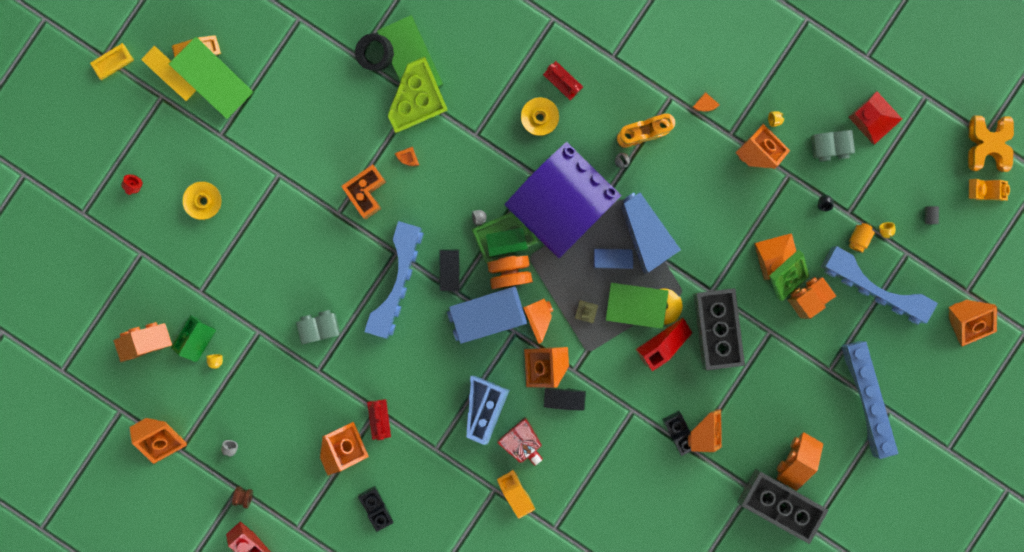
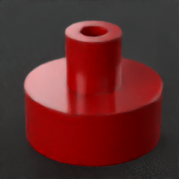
[121,174,143,195]

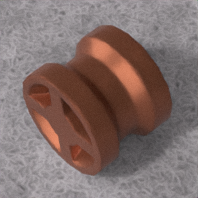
[232,486,253,509]

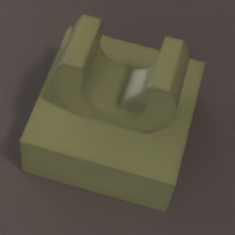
[575,300,598,323]

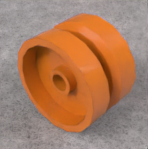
[487,255,533,289]

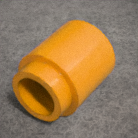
[849,223,875,253]

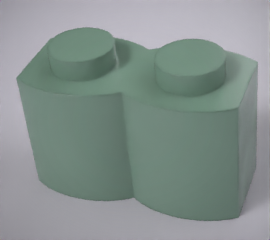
[811,130,855,162]
[296,310,341,344]

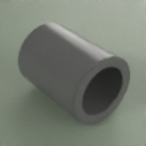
[925,206,939,225]

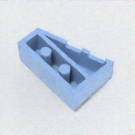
[466,376,510,445]

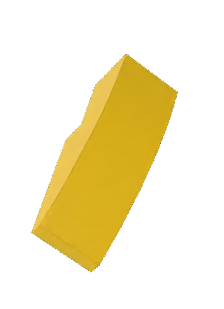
[141,45,196,101]

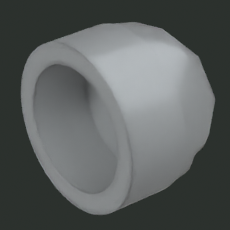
[615,153,630,168]
[472,210,487,226]
[221,440,238,457]

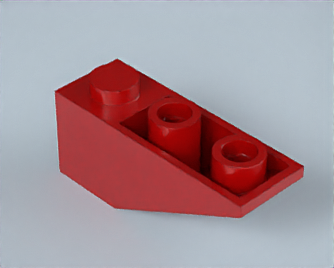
[636,318,692,372]
[226,521,271,552]

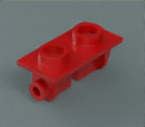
[543,61,583,101]
[367,399,391,440]

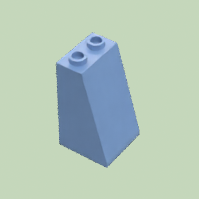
[621,192,681,274]
[447,286,527,344]

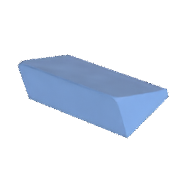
[594,249,633,269]

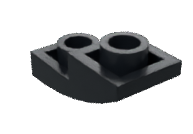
[439,249,459,291]
[544,388,586,410]
[662,411,691,456]
[358,486,394,532]

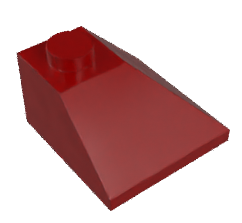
[848,91,902,145]

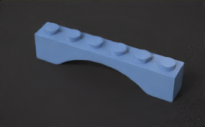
[365,221,424,339]
[821,246,938,325]
[841,341,899,459]

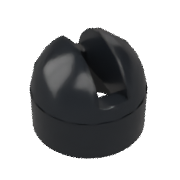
[818,195,834,212]

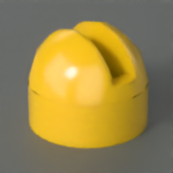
[768,111,784,127]
[879,222,896,238]
[206,354,223,369]

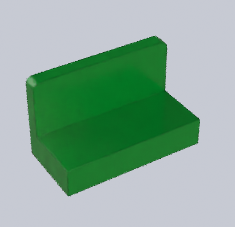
[486,228,528,257]
[171,315,216,362]

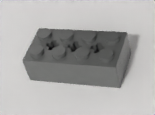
[693,288,745,370]
[737,469,829,544]

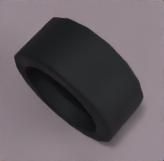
[355,33,394,71]

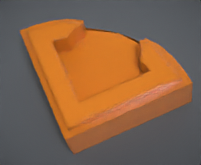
[692,92,720,112]
[395,147,419,166]

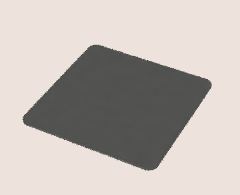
[530,199,682,351]

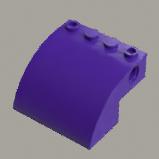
[504,142,622,259]

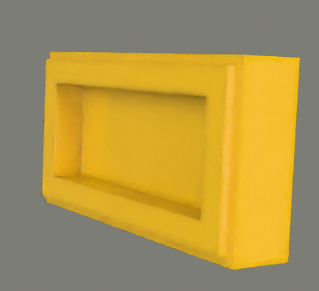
[90,43,134,80]

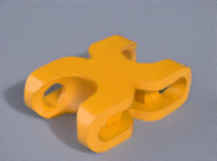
[617,113,675,148]
[968,115,1014,172]

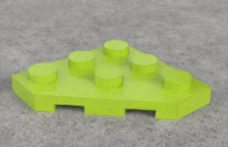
[387,56,448,133]

